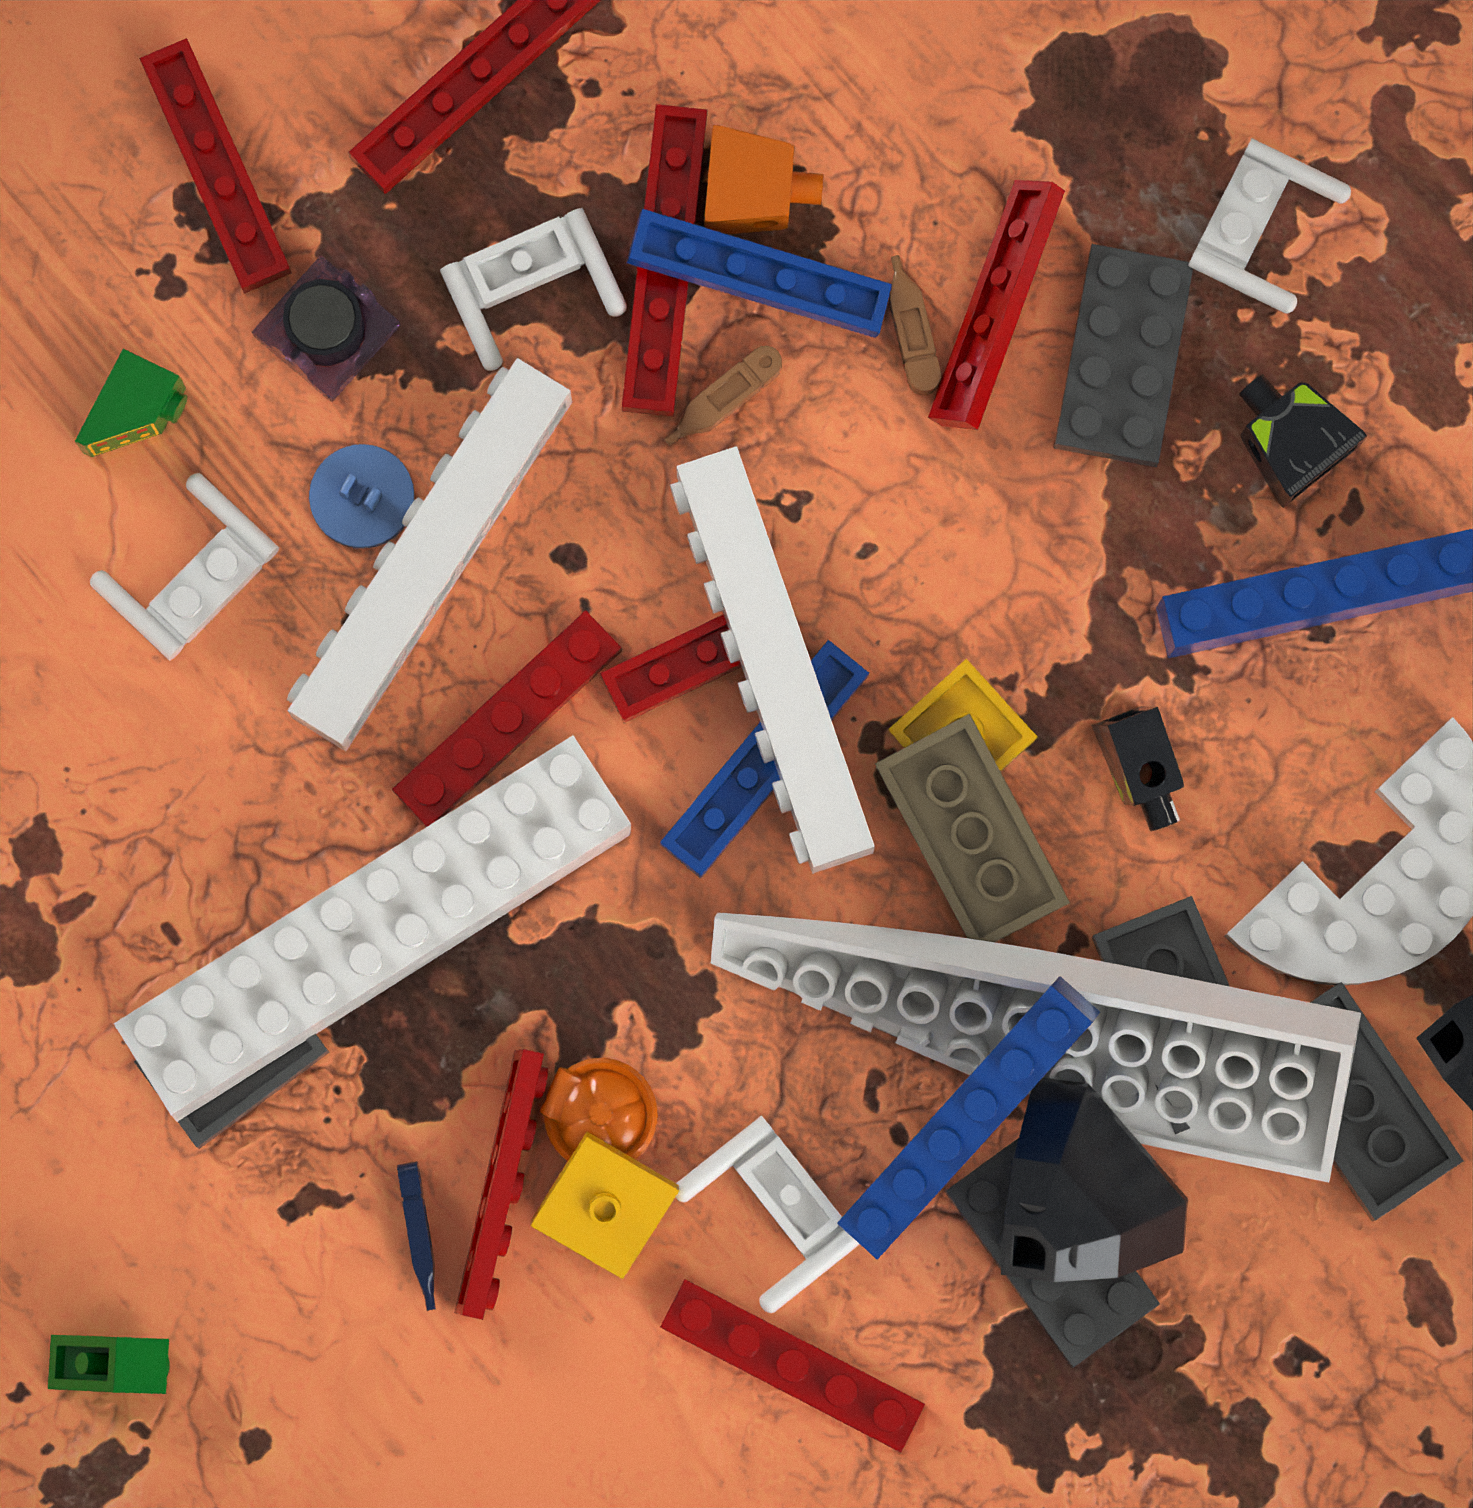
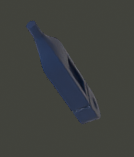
[397,1161,436,1311]

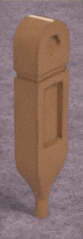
[889,255,941,395]
[664,346,782,446]

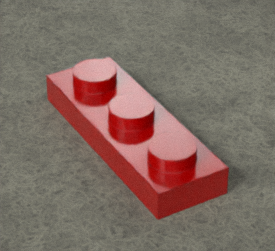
[600,614,742,723]

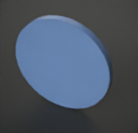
[309,444,415,549]

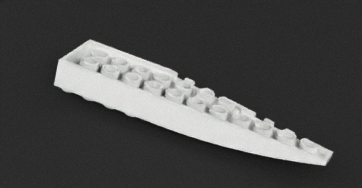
[711,913,1361,1183]

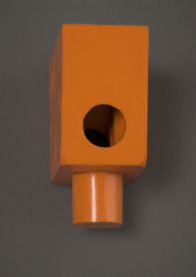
[704,125,824,234]

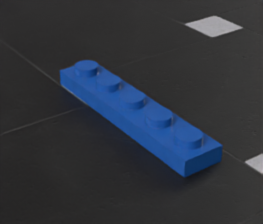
[626,209,892,338]
[660,640,869,878]

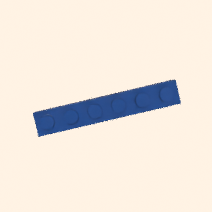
[1156,529,1473,658]
[837,976,1100,1260]

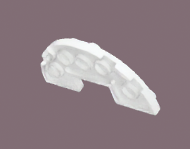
[1224,717,1473,986]

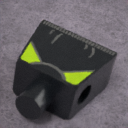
[1239,374,1367,508]
[1092,706,1184,831]

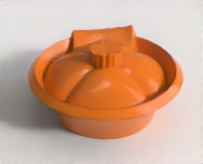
[539,1058,658,1161]

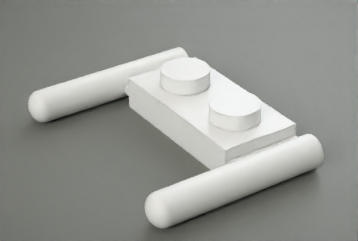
[1188,138,1351,314]
[440,208,627,371]
[90,473,280,661]
[675,1115,859,1313]

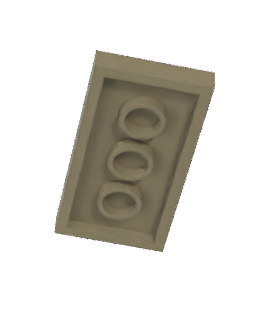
[875,713,1070,942]

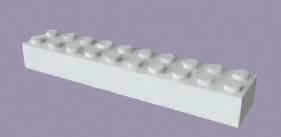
[113,735,631,1122]

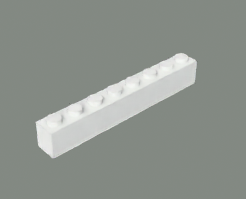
[287,358,572,752]
[670,446,875,874]

